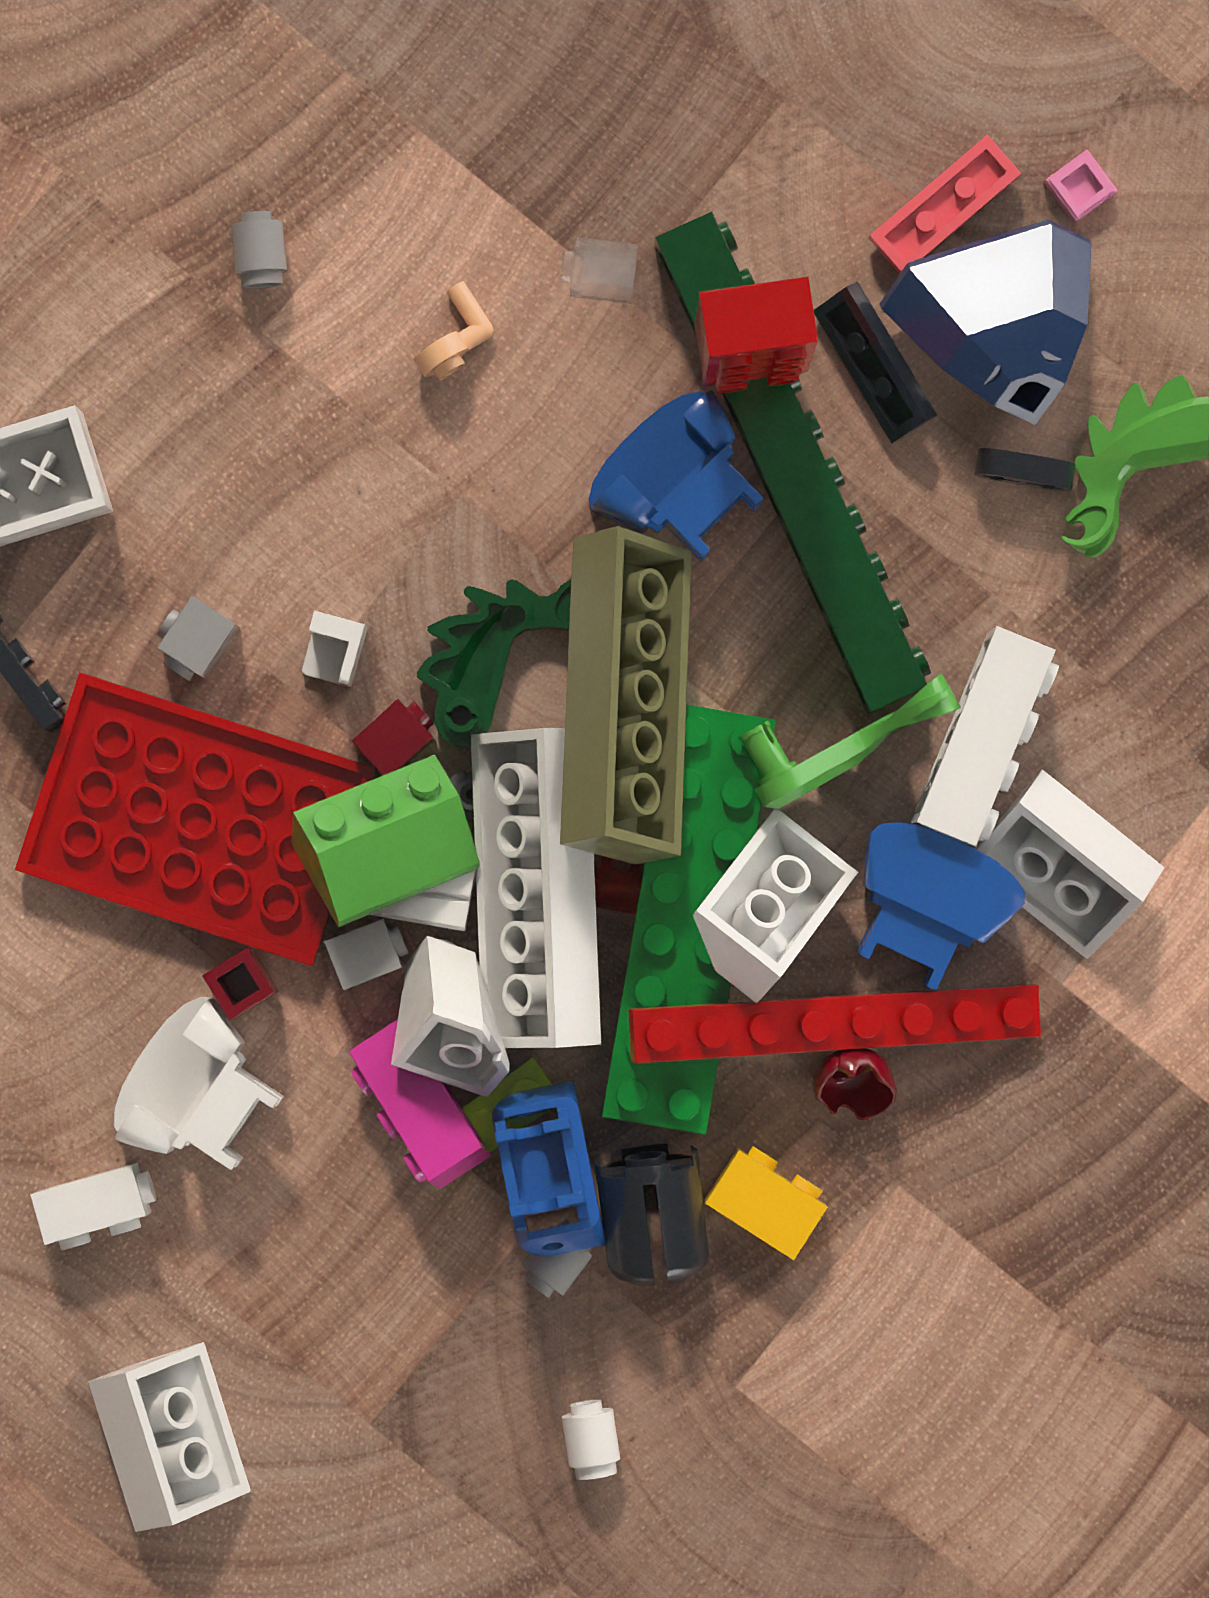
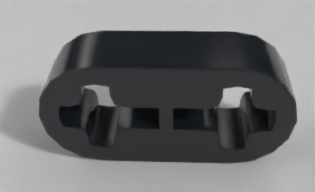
[974,448,1076,491]

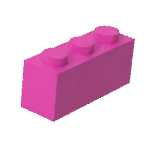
[348,1019,492,1190]

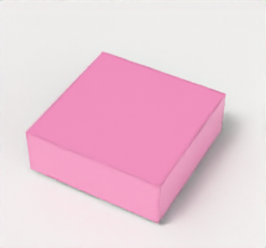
[1044,150,1118,224]

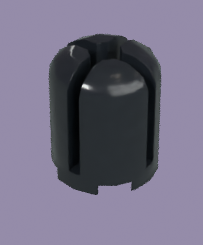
[593,1144,709,1286]

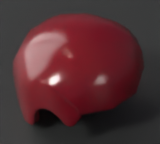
[813,1048,897,1120]

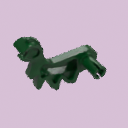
[417,579,571,747]

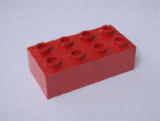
[695,276,818,393]

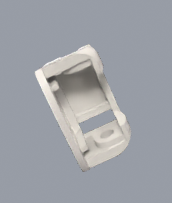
[114,996,284,1170]

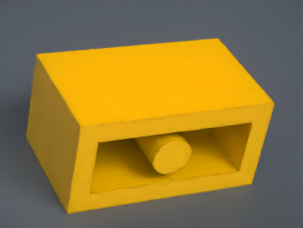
[704,1146,828,1260]

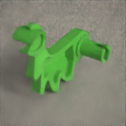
[1061,375,1209,558]
[738,673,961,809]

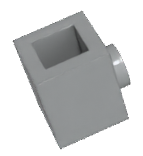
[157,596,240,681]

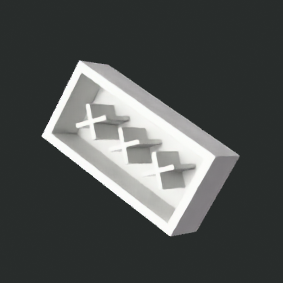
[0,405,114,547]
[909,626,1059,847]

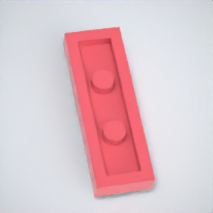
[868,134,1021,274]

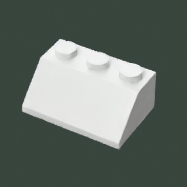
[976,769,1164,959]
[693,809,858,1003]
[88,1342,251,1532]

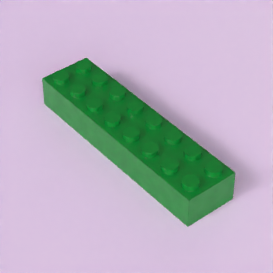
[602,704,776,1135]

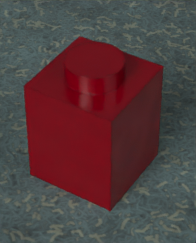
[352,699,435,775]
[202,947,280,1020]

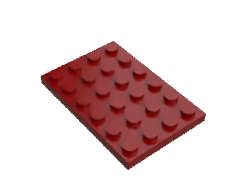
[15,672,377,966]

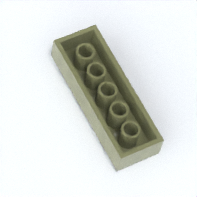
[560,526,692,864]

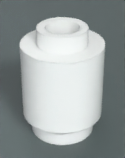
[561,1400,620,1480]

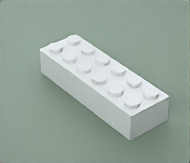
[471,728,601,1048]

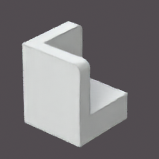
[302,611,368,688]

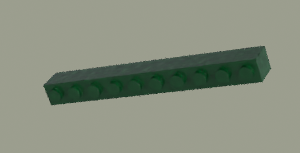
[654,212,931,714]

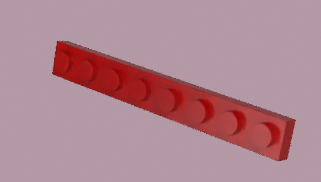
[628,984,1041,1063]

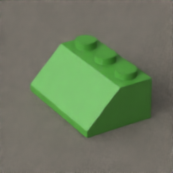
[292,755,480,927]

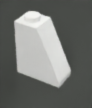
[391,936,510,1097]

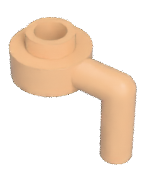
[414,281,493,381]

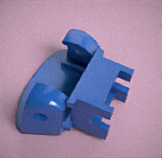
[588,389,763,563]
[856,822,1025,990]
[492,1080,606,1256]

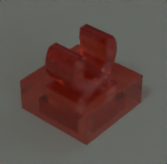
[594,856,643,915]

